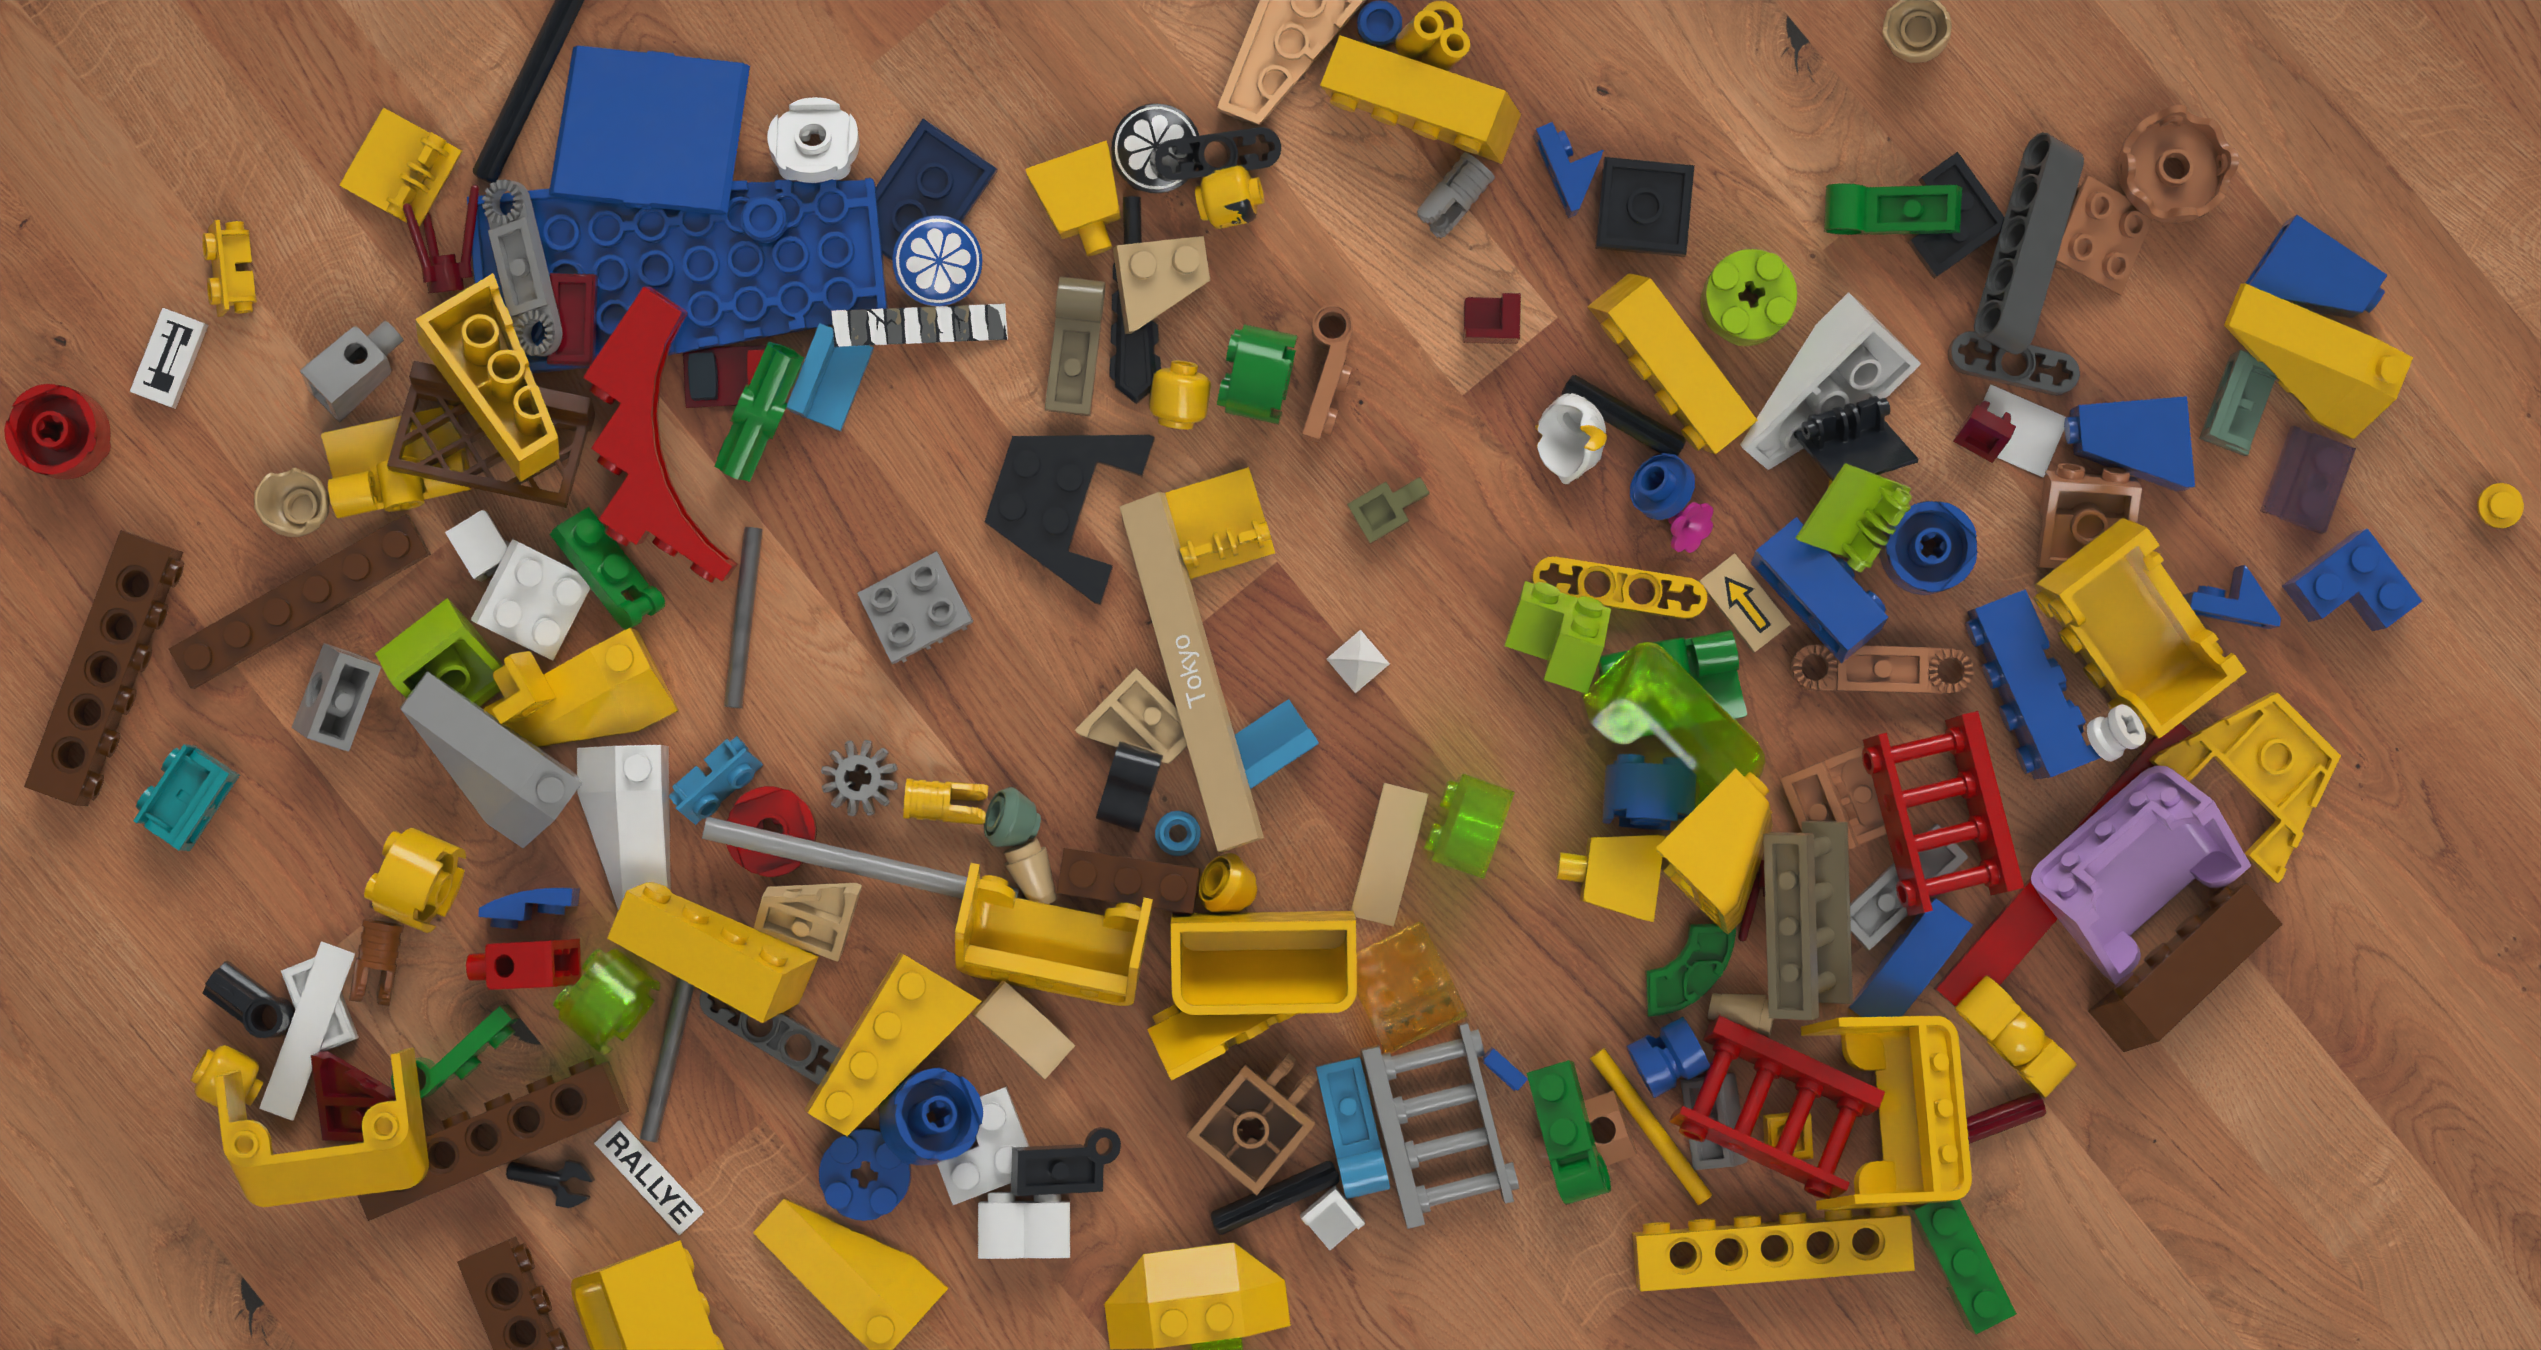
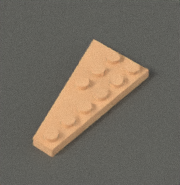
[1217,0,1366,127]

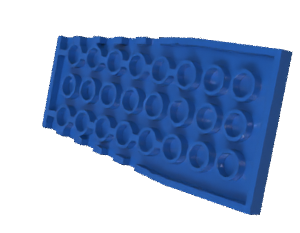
[467,178,888,373]

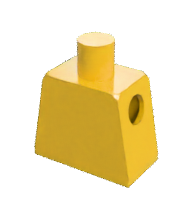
[1025,141,1121,256]
[1556,835,1665,922]

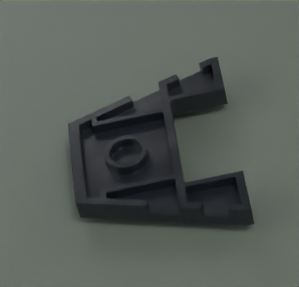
[984,435,1155,605]

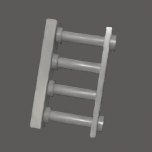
[1361,1022,1519,1229]

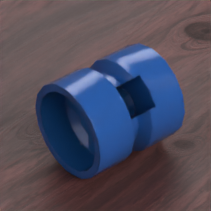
[1626,1017,1710,1098]

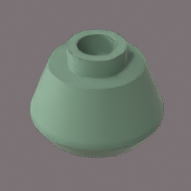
[984,787,1041,847]

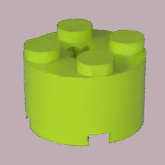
[1701,249,1797,346]

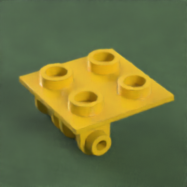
[339,107,463,227]
[1165,467,1275,579]

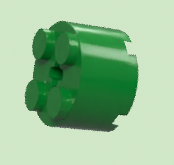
[1217,324,1298,425]

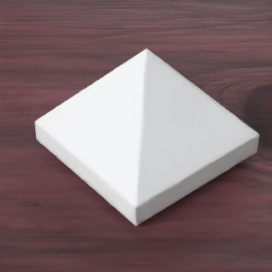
[1326,630,1390,693]

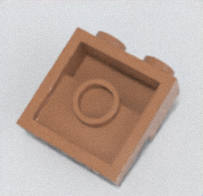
[2036,463,2142,569]

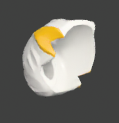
[1535,393,1607,484]

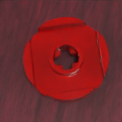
[726,786,817,877]

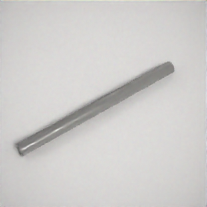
[702,817,1019,899]

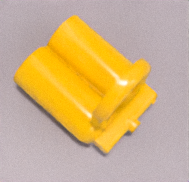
[1395,1,1470,71]

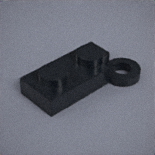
[1011,1127,1121,1196]

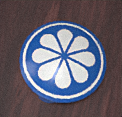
[892,215,983,306]

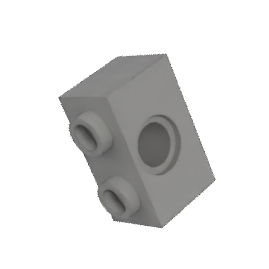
[291,643,381,752]

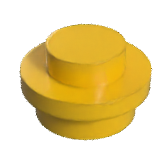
[2477,483,2524,529]

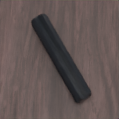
[1562,375,1686,457]
[1210,1161,1339,1235]

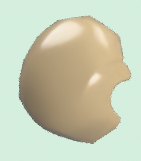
[1882,0,1952,63]
[254,468,329,537]

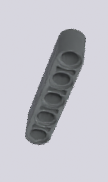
[1974,132,2084,355]

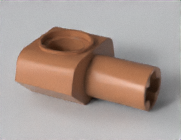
[1534,1090,1637,1168]

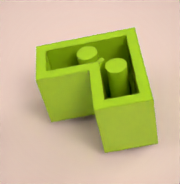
[1505,581,1611,694]

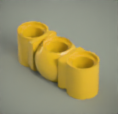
[1954,976,2077,1098]

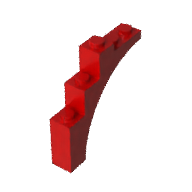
[583,286,738,583]

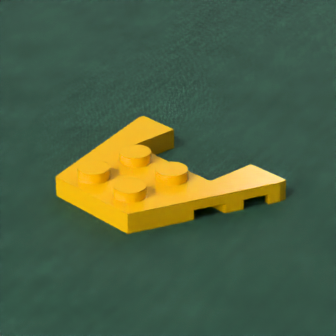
[2149,692,2341,884]

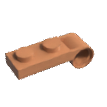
[1302,304,1353,444]

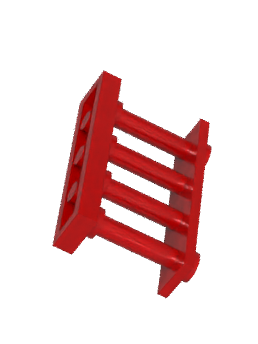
[1862,711,2024,916]
[1669,1015,1885,1199]

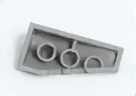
[400,671,582,848]

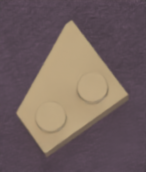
[1113,236,1210,334]

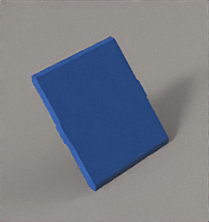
[549,46,750,215]

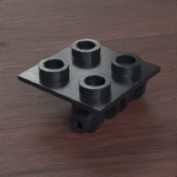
[1794,396,1919,481]

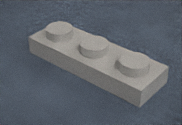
[1850,824,1969,950]

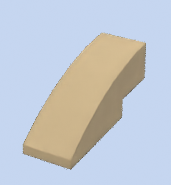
[1351,783,1429,927]

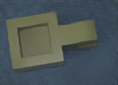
[1347,477,1430,544]

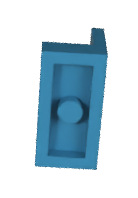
[786,323,874,432]
[1235,699,1319,789]

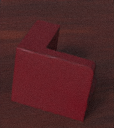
[1463,293,1521,344]

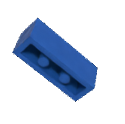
[1751,517,1888,663]

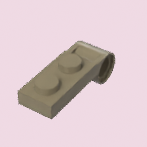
[1045,276,1105,416]

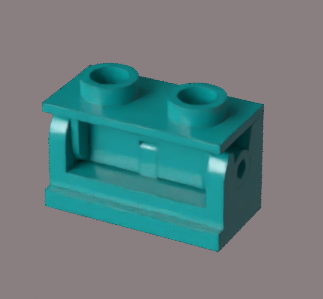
[133,744,240,851]

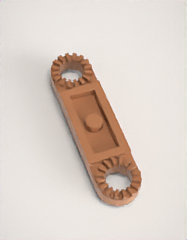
[1790,644,1974,694]

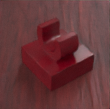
[1953,400,2016,463]

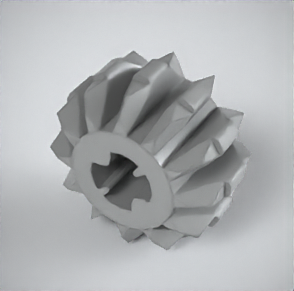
[821,740,898,816]

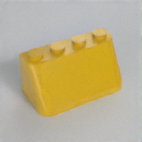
[1171,911,1357,1015]
[571,1240,724,1350]

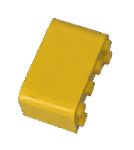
[2033,518,2247,739]

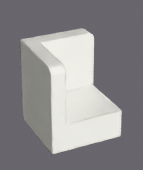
[445,510,510,582]
[1300,1185,1365,1250]

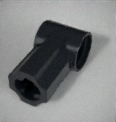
[202,961,295,1038]

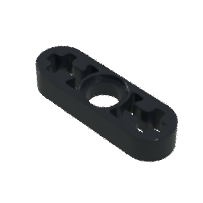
[1150,127,1281,182]

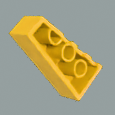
[1320,35,1521,164]
[804,953,982,1136]

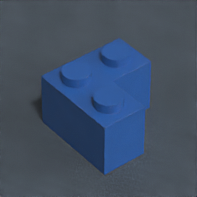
[2282,528,2422,631]

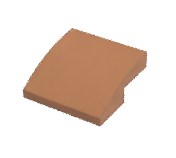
[1780,745,1887,850]

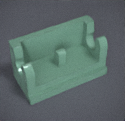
[2199,350,2277,456]

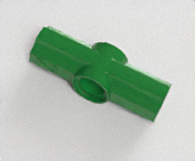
[714,342,804,482]

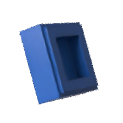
[1481,1047,1528,1091]

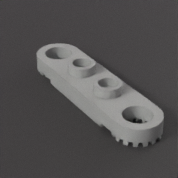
[482,179,563,357]

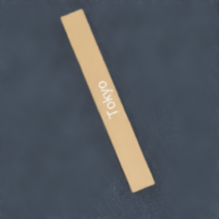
[1120,492,1264,852]

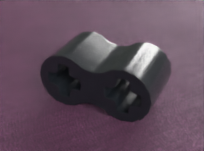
[1096,741,1163,833]

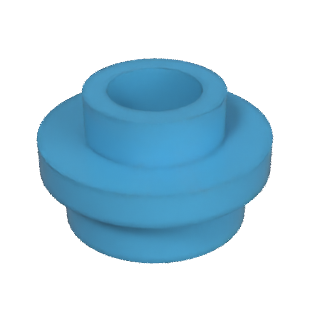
[1155,811,1201,856]

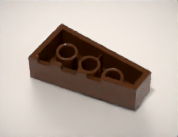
[2088,883,2283,1052]

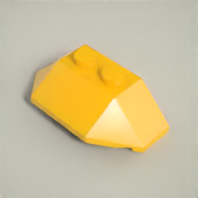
[1104,1242,1291,1349]

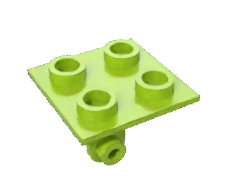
[1795,463,1912,572]

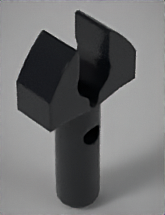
[506,1160,595,1208]

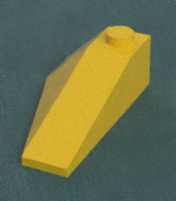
[1147,1004,1296,1081]
[753,1198,948,1350]

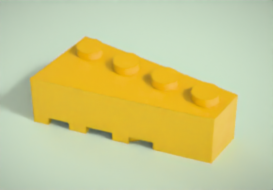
[415,273,559,482]
[1587,273,1758,455]
[607,882,819,1023]

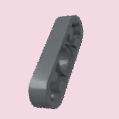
[1948,331,2080,396]

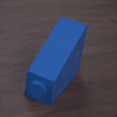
[2245,215,2387,318]
[2064,396,2195,491]

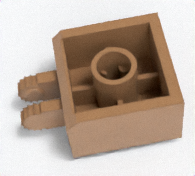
[1186,1053,1318,1196]

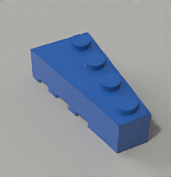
[1965,589,2102,780]

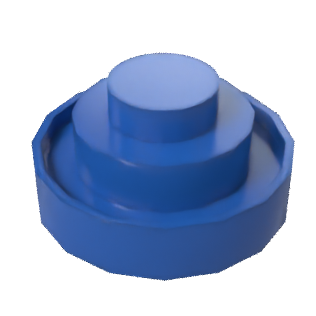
[1630,453,1695,520]

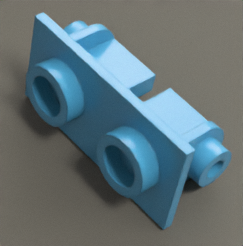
[668,736,763,825]

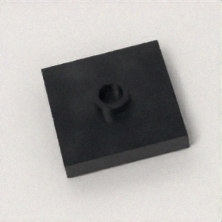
[1595,157,1695,257]

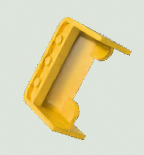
[955,863,1153,1006]
[1801,1016,1972,1210]
[214,1048,429,1207]

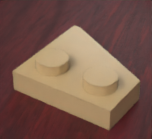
[1075,668,1187,764]
[754,883,862,962]

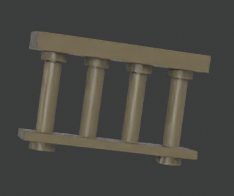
[1763,821,1853,1020]

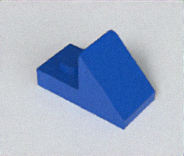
[1533,122,1604,218]
[2183,565,2281,629]

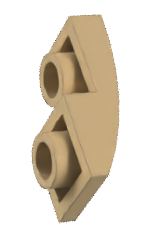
[973,980,1075,1079]

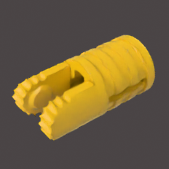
[903,778,989,825]

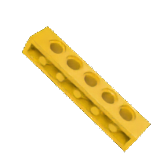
[1632,1206,1915,1292]

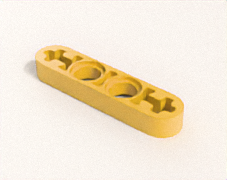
[1531,557,1707,619]

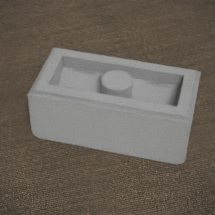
[1680,1073,1748,1170]

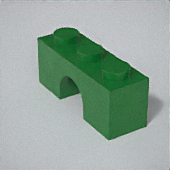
[1906,1199,2017,1334]

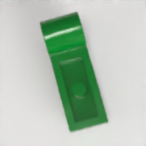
[1824,183,1962,235]
[391,1004,520,1099]
[1527,1060,1611,1205]

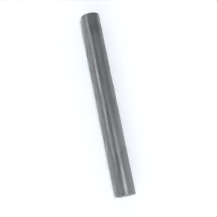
[724,527,763,709]
[640,978,694,1142]

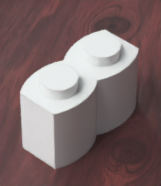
[978,1192,1070,1259]

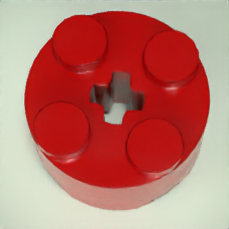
[4,384,111,480]

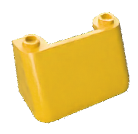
[1656,768,1773,934]

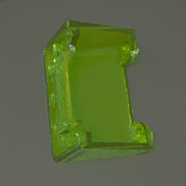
[1582,642,1766,808]

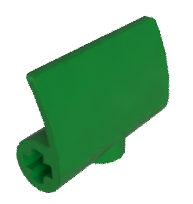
[1598,630,1747,742]

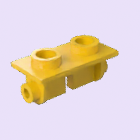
[202,220,257,317]

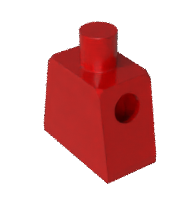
[466,938,582,990]

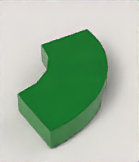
[1645,924,1736,1017]

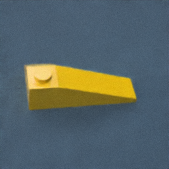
[2224,283,2413,439]
[483,628,679,747]

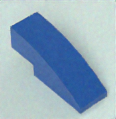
[1848,898,1973,1017]

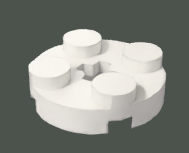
[767,97,860,183]

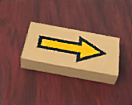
[1699,553,1791,653]

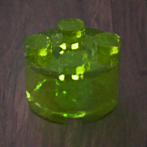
[553,948,661,1055]

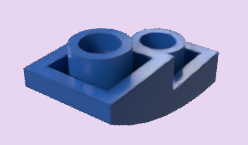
[478,888,580,929]

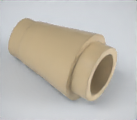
[1004,838,1058,904]
[1707,993,1774,1037]

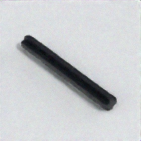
[473,0,584,183]

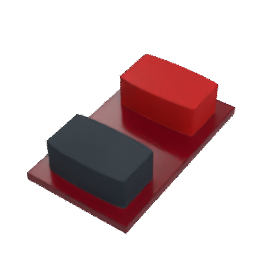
[683,345,767,408]

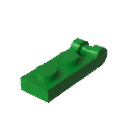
[549,507,665,630]

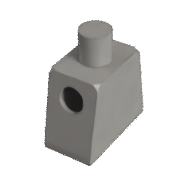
[300,320,404,423]

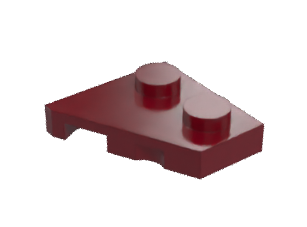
[311,1051,396,1142]

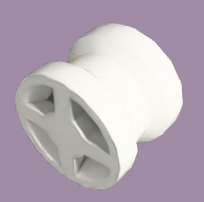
[2087,704,2146,762]

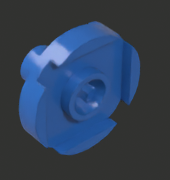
[819,1128,911,1221]

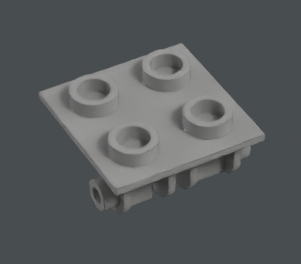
[857,551,973,665]

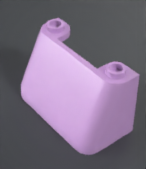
[2031,766,2251,985]

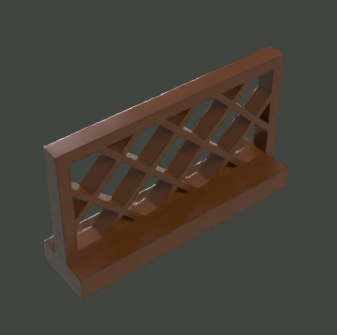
[387,361,596,508]

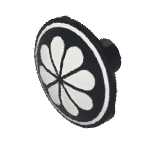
[1111,104,1199,193]

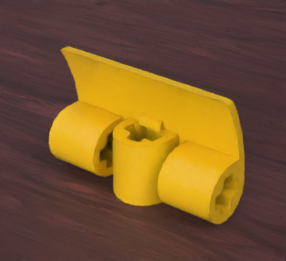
[321,405,472,518]

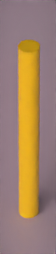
[1589,1048,1713,1205]

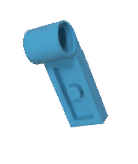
[1315,1056,1391,1199]

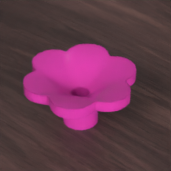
[1668,502,1714,553]

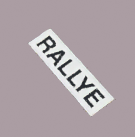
[594,1120,704,1235]

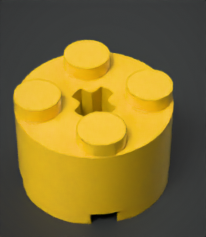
[364,828,466,933]

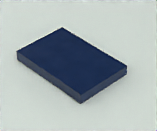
[876,119,998,261]

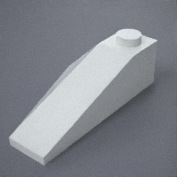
[1740,292,1921,470]
[577,745,671,910]

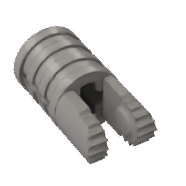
[1417,152,1495,239]

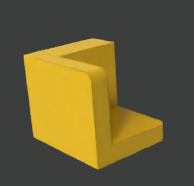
[491,651,556,724]

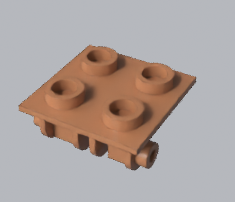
[2054,175,2152,295]

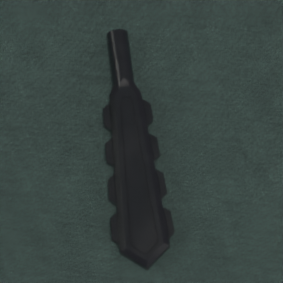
[1110,196,1161,404]

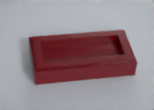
[547,273,598,367]

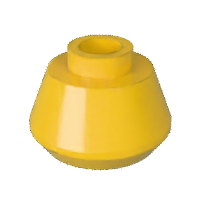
[1199,853,1257,912]

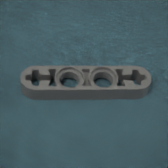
[700,991,841,1085]

